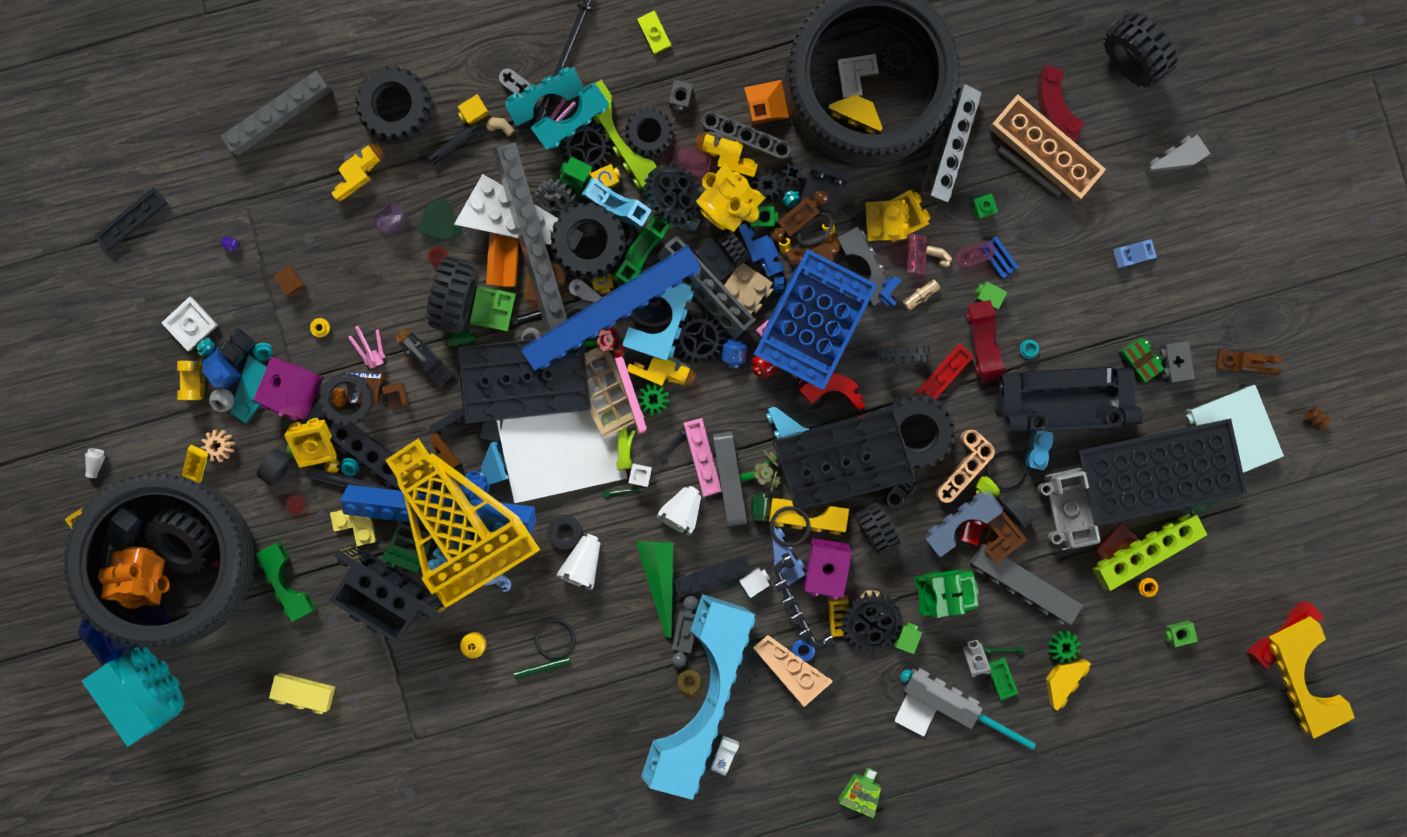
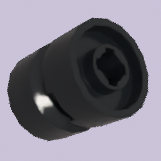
[219,328,256,364]

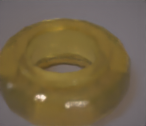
[678,670,701,693]

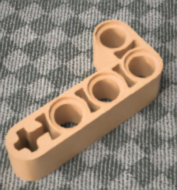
[935,430,995,503]

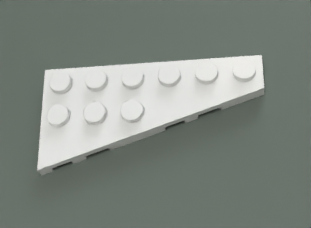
[454,174,584,250]

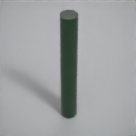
[513,657,571,679]

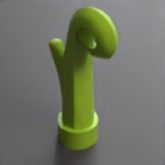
[601,409,635,470]

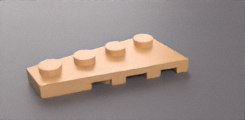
[753,635,833,707]

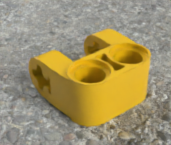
[177,361,205,400]

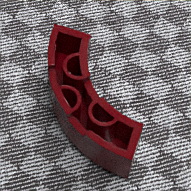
[1037,64,1084,142]
[965,300,1005,384]

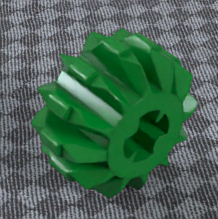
[637,383,670,416]
[1048,631,1081,663]

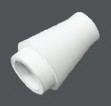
[85,448,105,478]

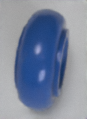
[792,639,815,662]

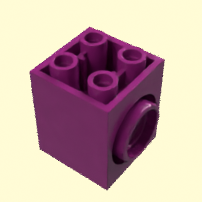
[253,356,324,421]
[803,538,852,599]

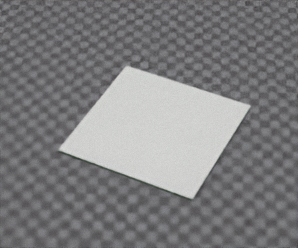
[497,367,627,503]

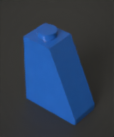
[203,347,242,388]

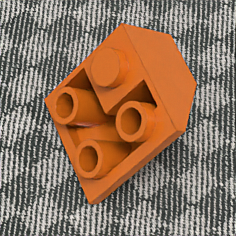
[744,80,789,126]

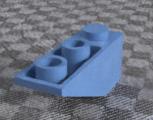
[772,526,806,585]

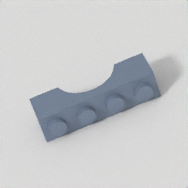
[926,490,1003,557]

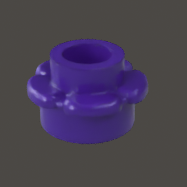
[219,236,239,251]

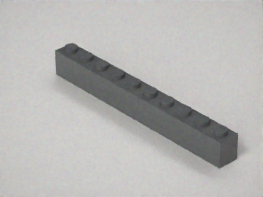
[492,142,567,332]

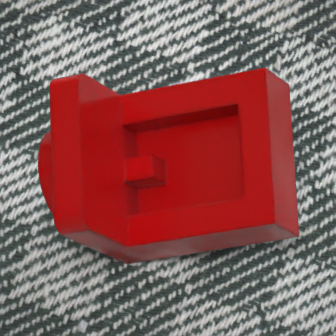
[958,519,989,546]

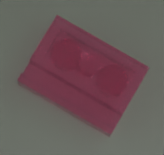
[672,145,712,178]

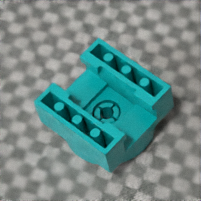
[81,647,185,747]

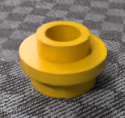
[310,318,330,338]

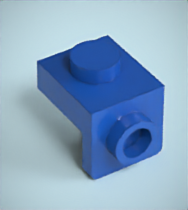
[878,276,901,307]

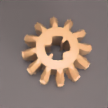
[200,430,235,462]

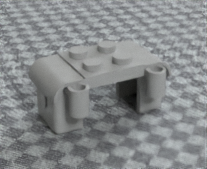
[1037,468,1100,550]

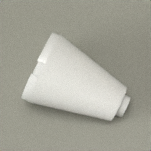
[557,534,600,590]

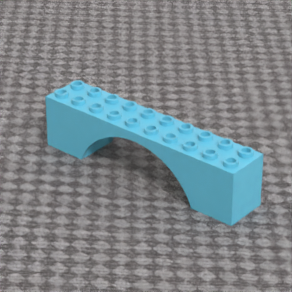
[641,594,755,800]

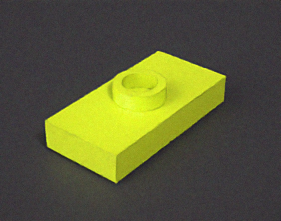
[637,11,671,55]

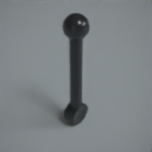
[511,312,541,325]
[659,429,686,462]

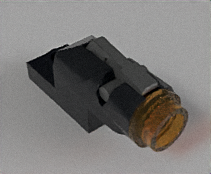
[395,328,455,388]

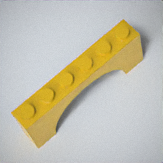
[1269,617,1355,738]

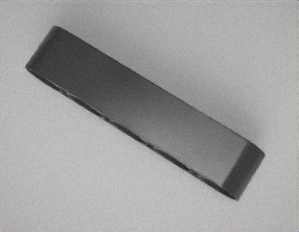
[702,112,791,161]
[713,431,747,527]

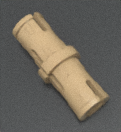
[902,279,941,311]

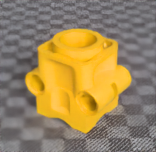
[696,164,765,232]

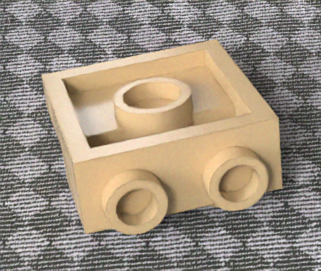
[724,263,773,314]

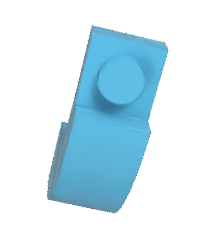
[581,178,652,227]

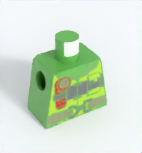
[838,767,881,818]

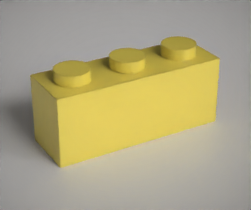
[269,673,335,714]

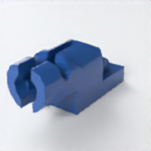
[738,224,785,278]

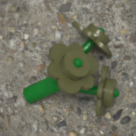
[739,450,781,492]

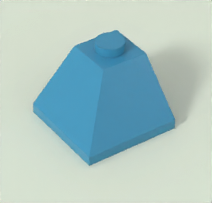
[480,442,509,485]

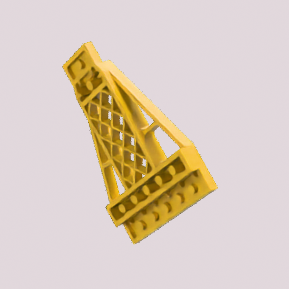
[386,438,540,608]

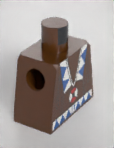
[345,371,386,410]

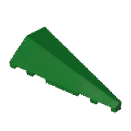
[636,540,673,638]

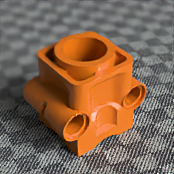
[98,547,170,610]

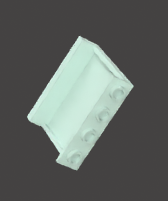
[1185,385,1284,472]

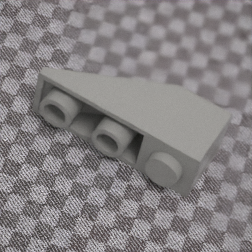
[1145,135,1210,172]

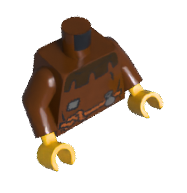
[779,224,840,268]

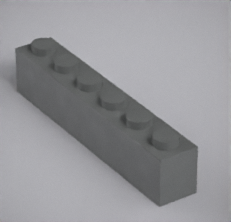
[221,70,332,156]
[970,544,1083,625]

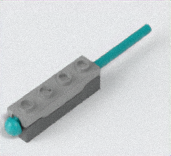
[900,668,1036,750]

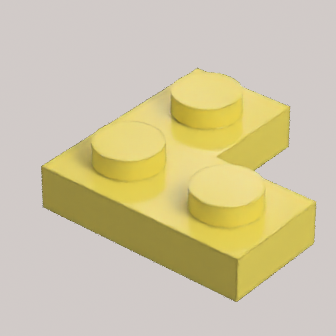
[330,510,377,546]

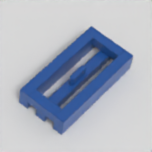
[980,236,1018,279]

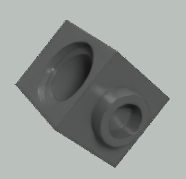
[669,80,693,112]

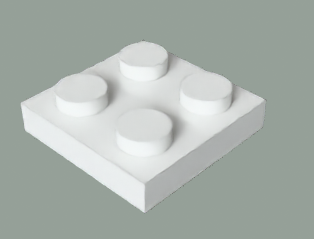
[162,297,218,351]

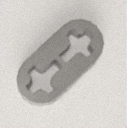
[499,69,530,95]

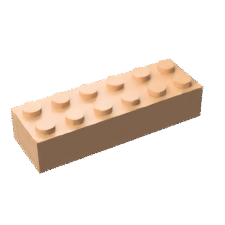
[989,95,1106,202]

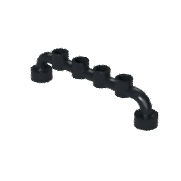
[773,552,836,649]

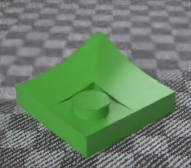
[470,286,516,332]

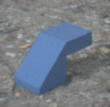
[1113,239,1157,268]

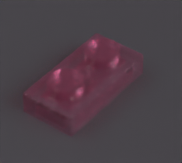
[907,234,927,275]

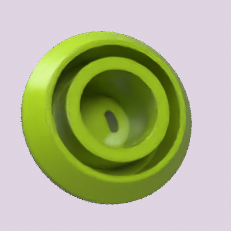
[975,476,1000,498]

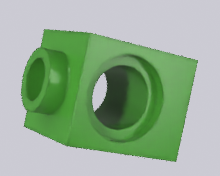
[975,282,1007,310]
[1164,621,1198,647]
[894,622,922,654]

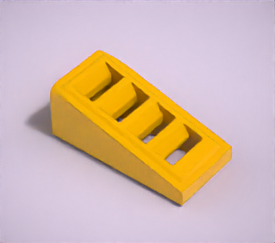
[828,595,849,637]

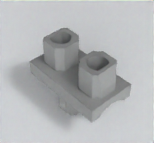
[963,640,991,677]

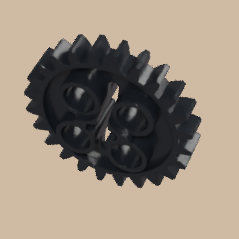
[643,163,703,225]
[840,591,903,653]

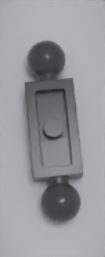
[672,596,698,668]

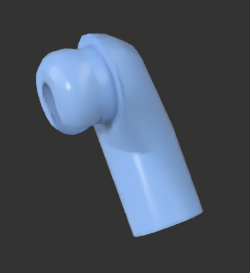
[485,574,511,592]

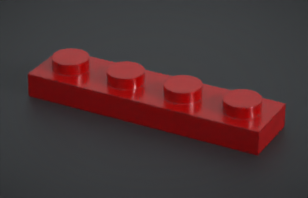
[913,344,974,399]

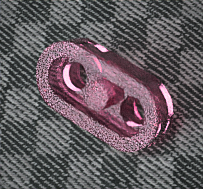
[957,241,995,267]

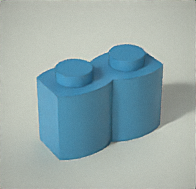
[1024,430,1053,470]

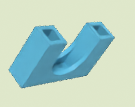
[622,283,694,360]

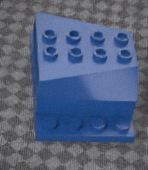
[754,249,877,390]

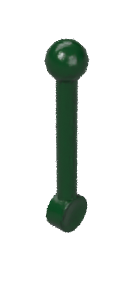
[603,486,642,498]
[983,646,1024,654]

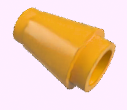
[1136,578,1158,597]

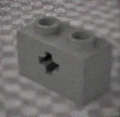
[1159,341,1195,383]

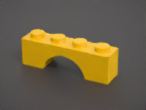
[769,498,849,535]

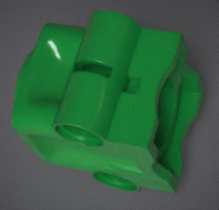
[914,570,978,618]

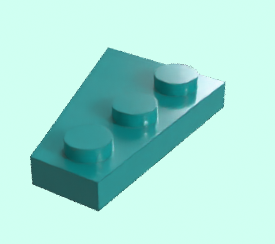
[230,354,267,423]

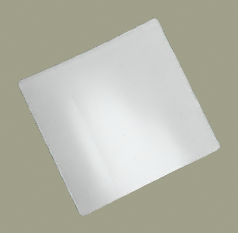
[895,694,937,736]

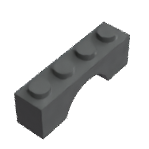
[837,227,894,307]

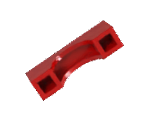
[1247,600,1324,669]

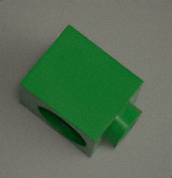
[970,194,998,221]
[750,207,778,228]

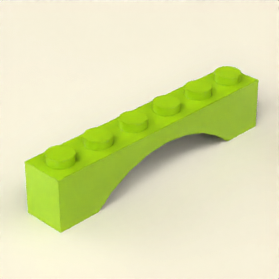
[593,80,657,192]

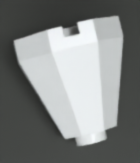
[656,486,701,536]

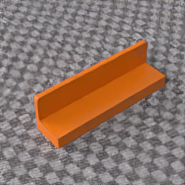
[486,232,519,287]

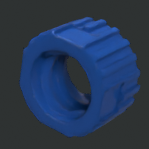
[773,275,784,293]

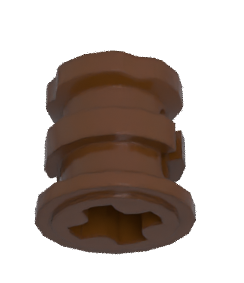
[1303,405,1331,431]

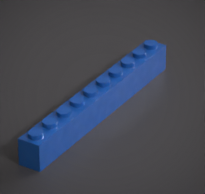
[522,245,701,371]
[340,485,536,535]

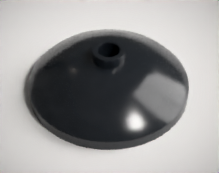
[631,270,673,327]

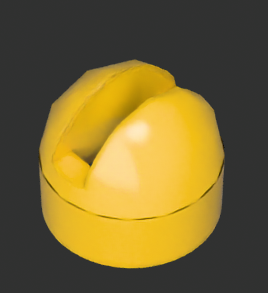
[324,459,340,473]

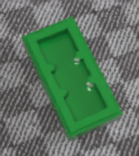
[989,657,1019,701]

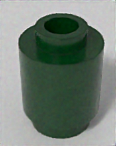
[447,329,476,350]
[751,493,770,521]

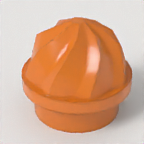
[331,389,348,408]

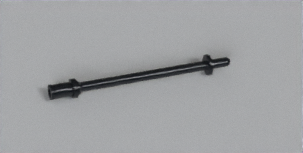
[529,0,593,131]

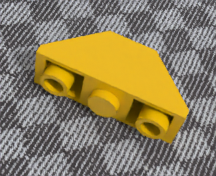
[827,95,882,135]
[1046,659,1091,711]

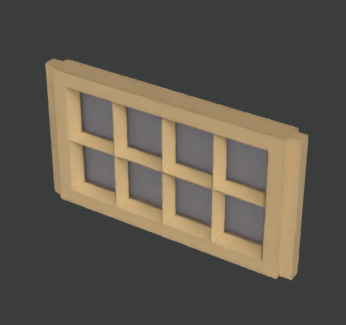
[585,347,644,439]

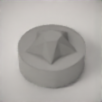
[521,328,541,340]

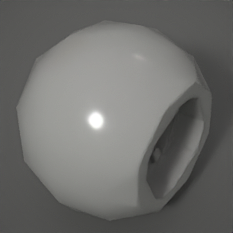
[209,388,235,412]

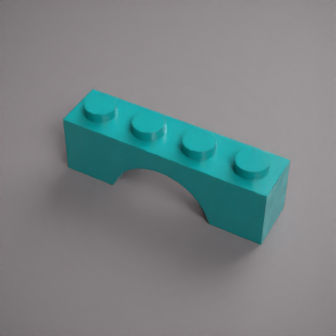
[505,67,585,126]
[531,82,610,150]

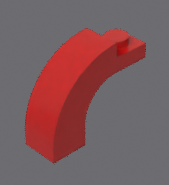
[796,372,865,410]

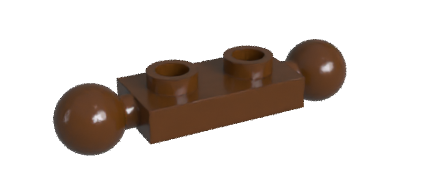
[769,190,829,243]

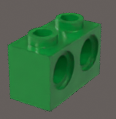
[559,157,592,200]

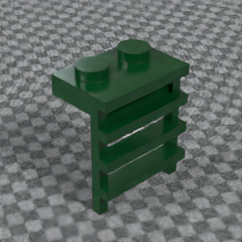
[381,521,433,575]

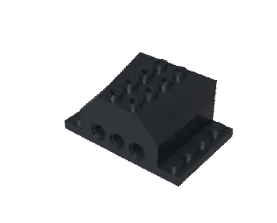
[329,543,451,643]

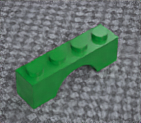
[610,213,671,286]
[256,542,317,622]

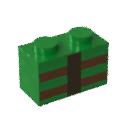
[1118,338,1164,383]

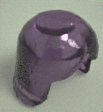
[374,202,408,236]

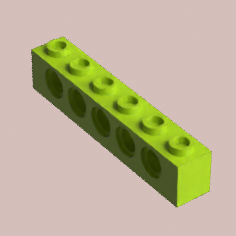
[1093,513,1207,591]

